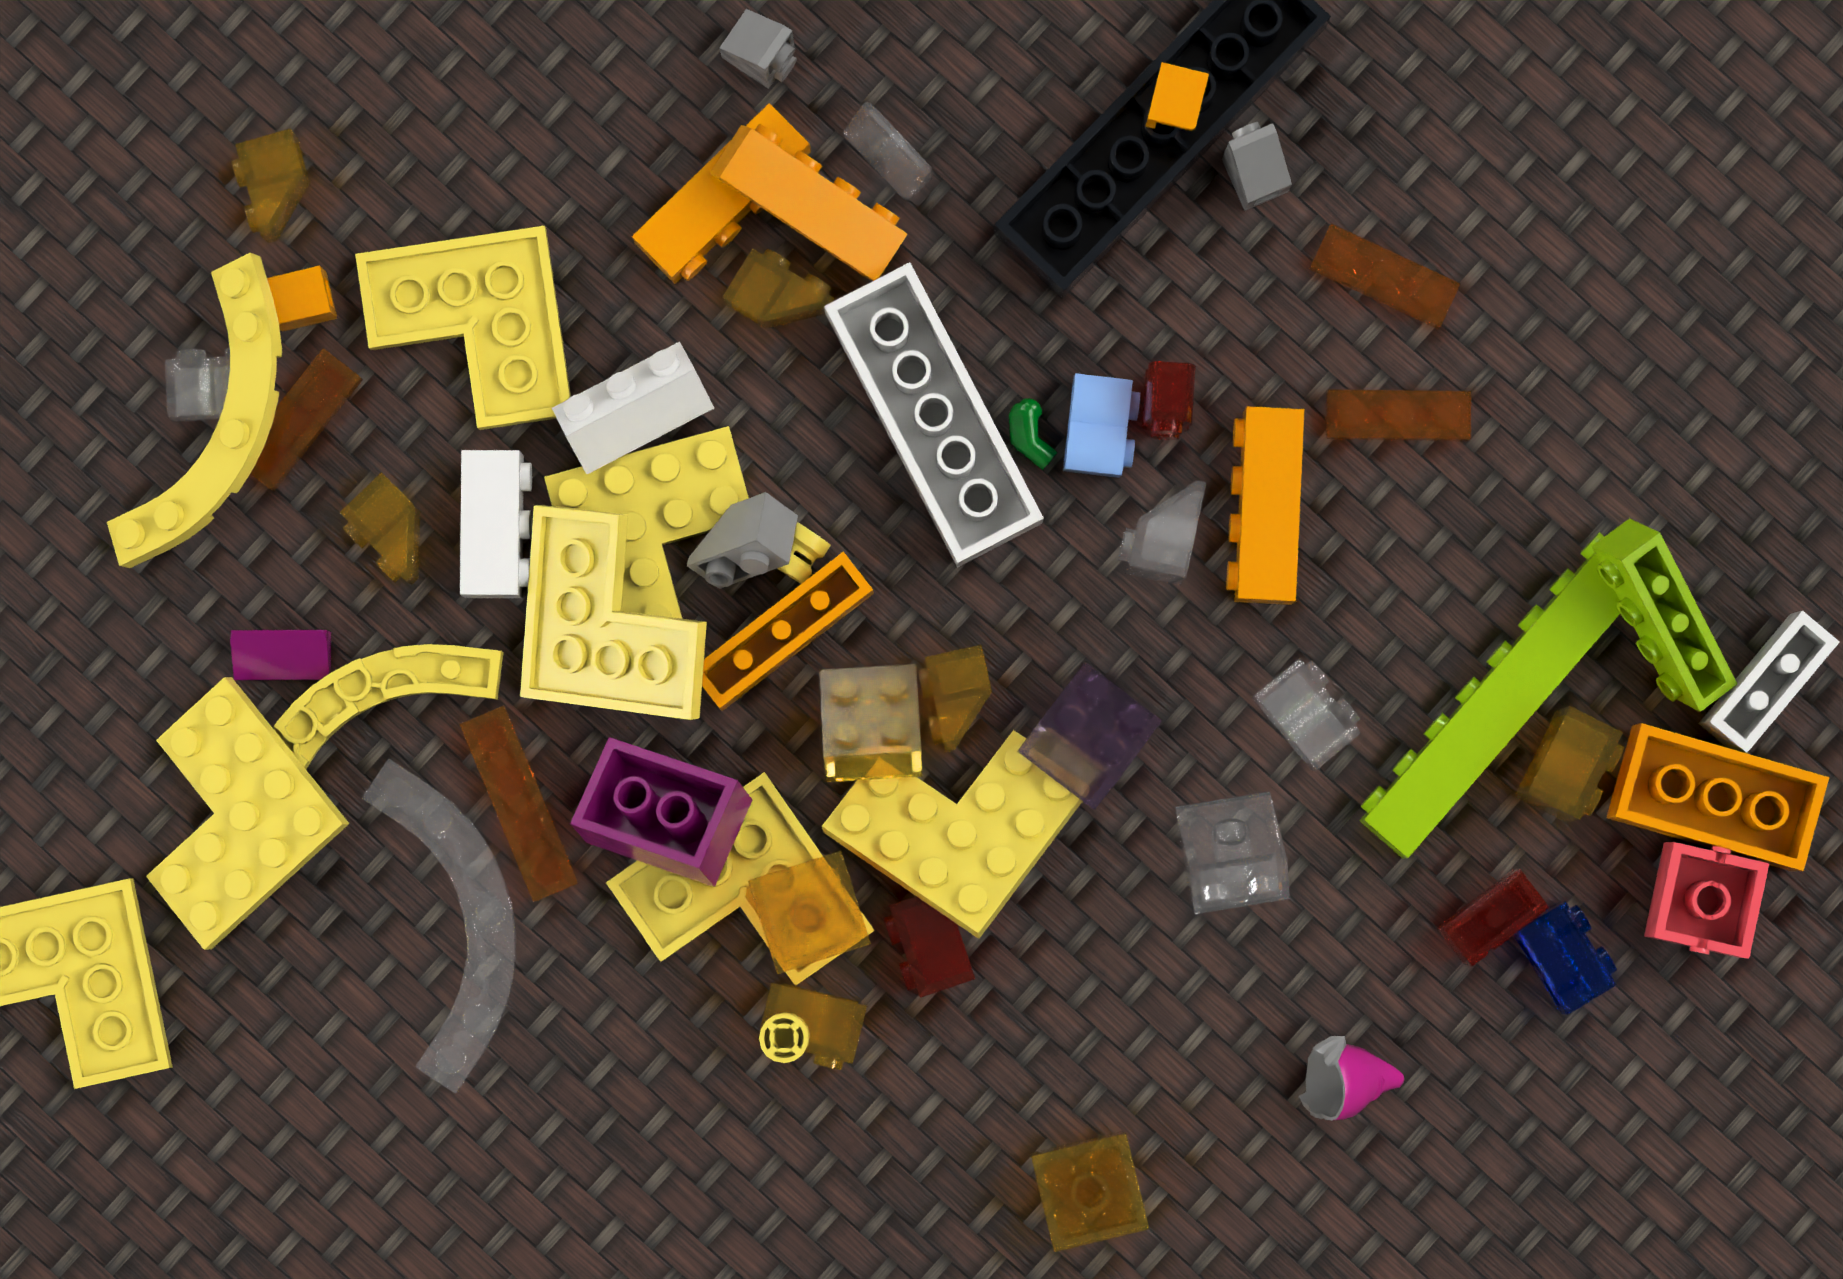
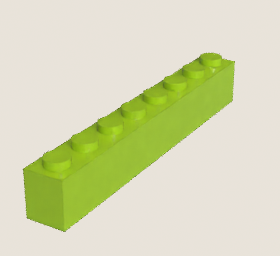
[1359,532,1620,859]

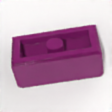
[230,630,331,680]

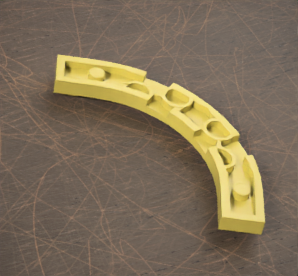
[107,253,282,568]
[274,644,503,770]

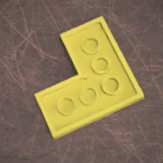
[355,226,571,430]
[544,426,749,619]
[520,505,707,720]
[146,677,349,950]
[822,730,1092,939]
[606,772,875,986]
[0,878,173,1089]

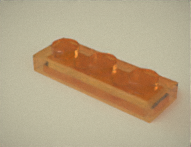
[1309,224,1460,329]
[250,348,363,492]
[1326,389,1471,441]

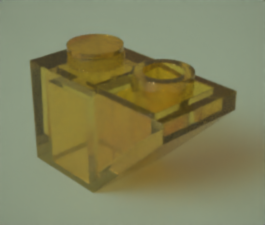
[232,128,310,243]
[722,248,835,329]
[340,472,420,585]
[918,645,992,753]

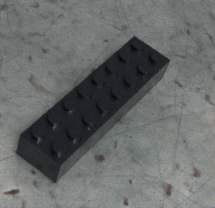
[993,0,1331,299]

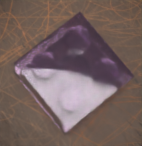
[1017,662,1162,810]

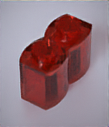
[1142,361,1196,440]

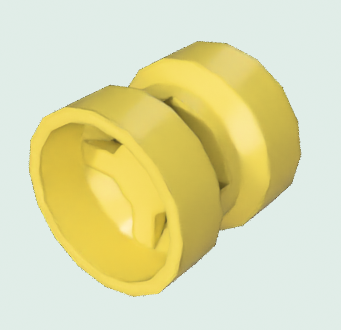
[777,522,831,584]
[759,1012,810,1063]

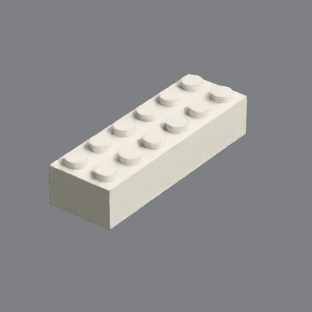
[824,262,1044,568]

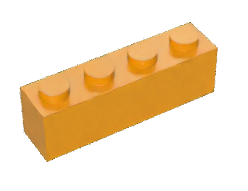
[632,103,811,284]
[710,124,907,281]
[1226,406,1304,605]
[702,551,874,711]

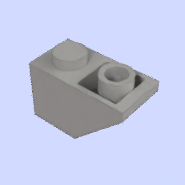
[719,9,797,89]
[1222,122,1292,211]
[687,492,798,589]

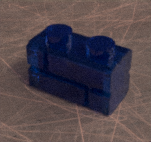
[1511,901,1617,1015]

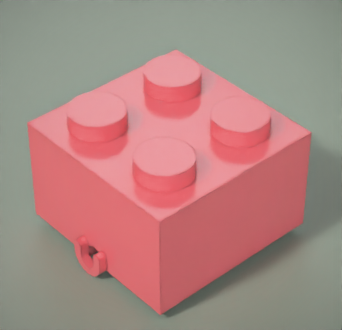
[1644,842,1770,959]

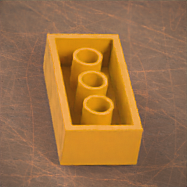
[1606,723,1829,872]

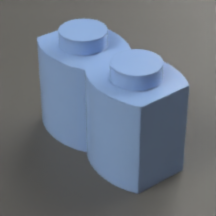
[1063,373,1140,478]

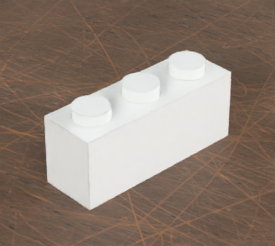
[552,342,714,474]
[460,450,532,598]
[1698,611,1839,753]

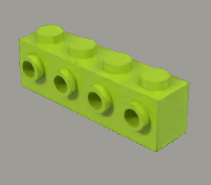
[1592,518,1737,712]

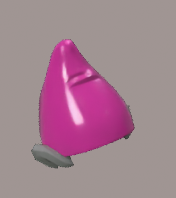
[1299,1036,1404,1121]

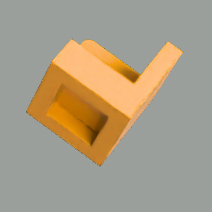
[1145,62,1209,131]
[267,265,337,331]

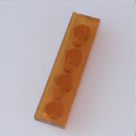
[459,706,579,902]

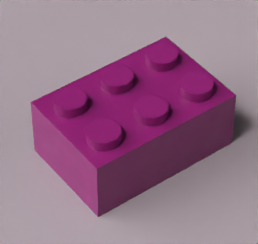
[570,737,752,887]

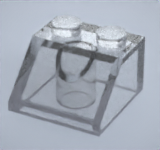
[1118,481,1206,585]
[1175,792,1290,914]

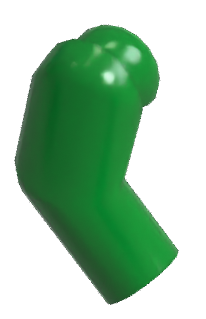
[1008,398,1058,471]

